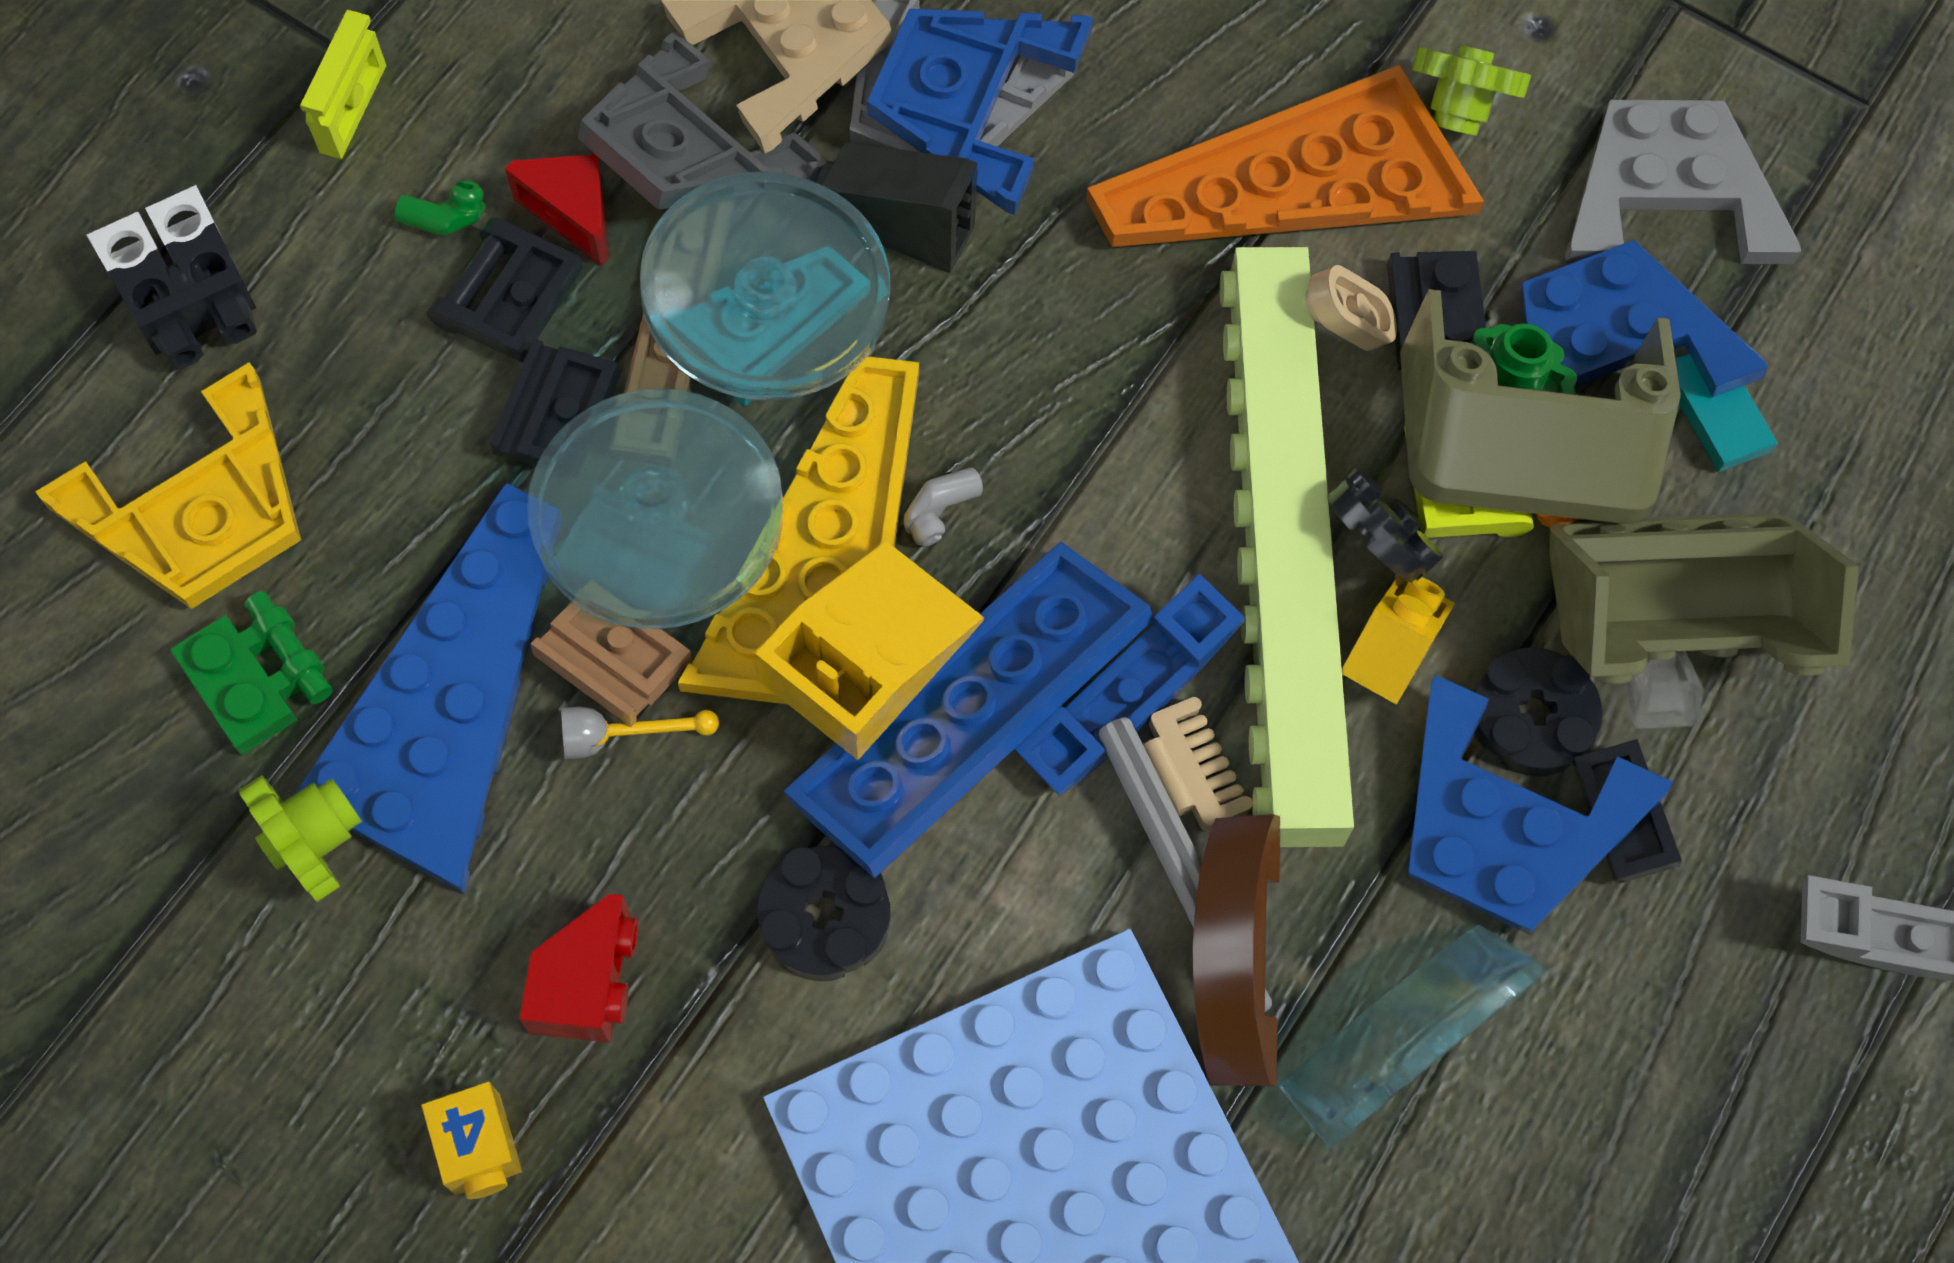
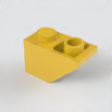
[1342,575,1455,705]

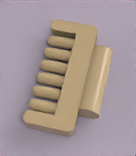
[1143,697,1253,831]

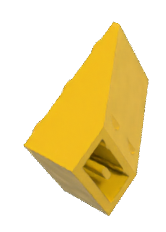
[755,541,984,760]

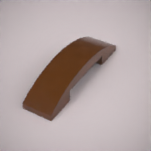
[1193,814,1280,1086]

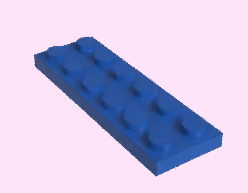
[784,542,1153,878]

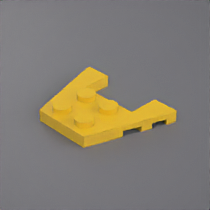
[35,362,301,609]

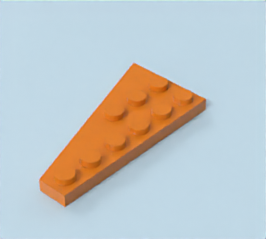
[1086,65,1484,247]

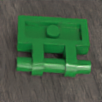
[170,591,333,756]

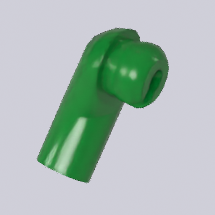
[395,181,486,236]

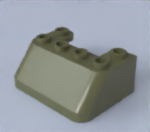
[1549,514,1859,684]

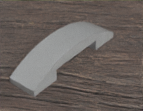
[1800,875,1954,982]

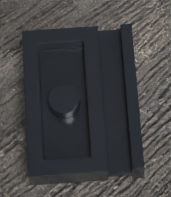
[1387,251,1486,370]
[489,339,620,479]

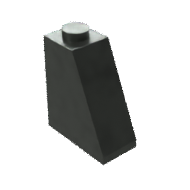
[815,143,977,273]

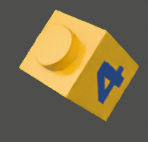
[422,1082,522,1200]

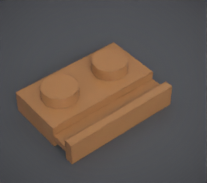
[531,580,692,727]

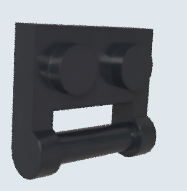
[427,217,583,363]

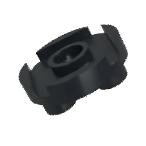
[1327,467,1443,583]
[1473,648,1602,776]
[757,846,891,981]

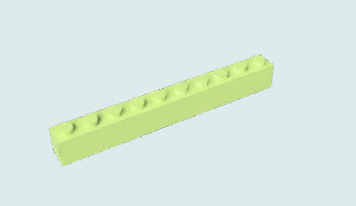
[1220,247,1354,847]

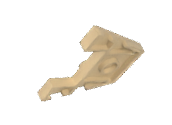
[661,0,894,153]

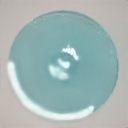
[640,172,890,400]
[527,389,784,629]

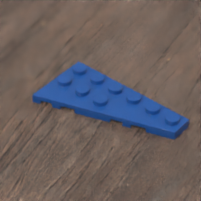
[294,483,563,895]

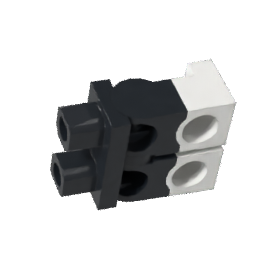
[87,185,257,370]

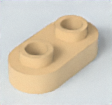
[1305,265,1397,351]

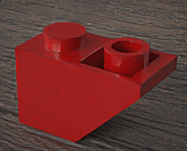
[519,894,639,1043]

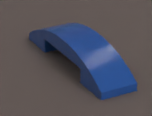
[1014,574,1245,797]

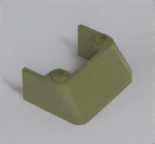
[1400,289,1680,524]

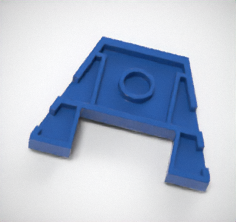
[867,8,1093,215]
[1521,240,1768,397]
[1408,675,1673,935]

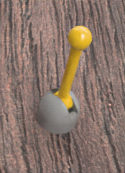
[561,706,719,760]

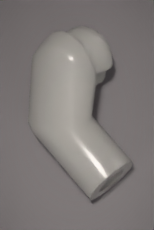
[903,467,983,547]

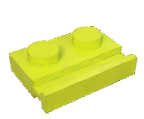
[300,9,387,160]

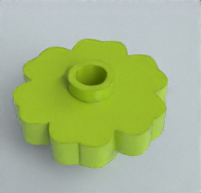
[1411,45,1532,136]
[239,775,362,902]

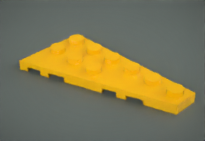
[678,355,919,704]

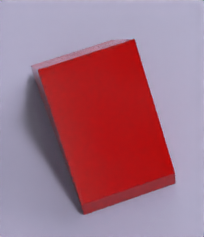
[505,154,609,266]

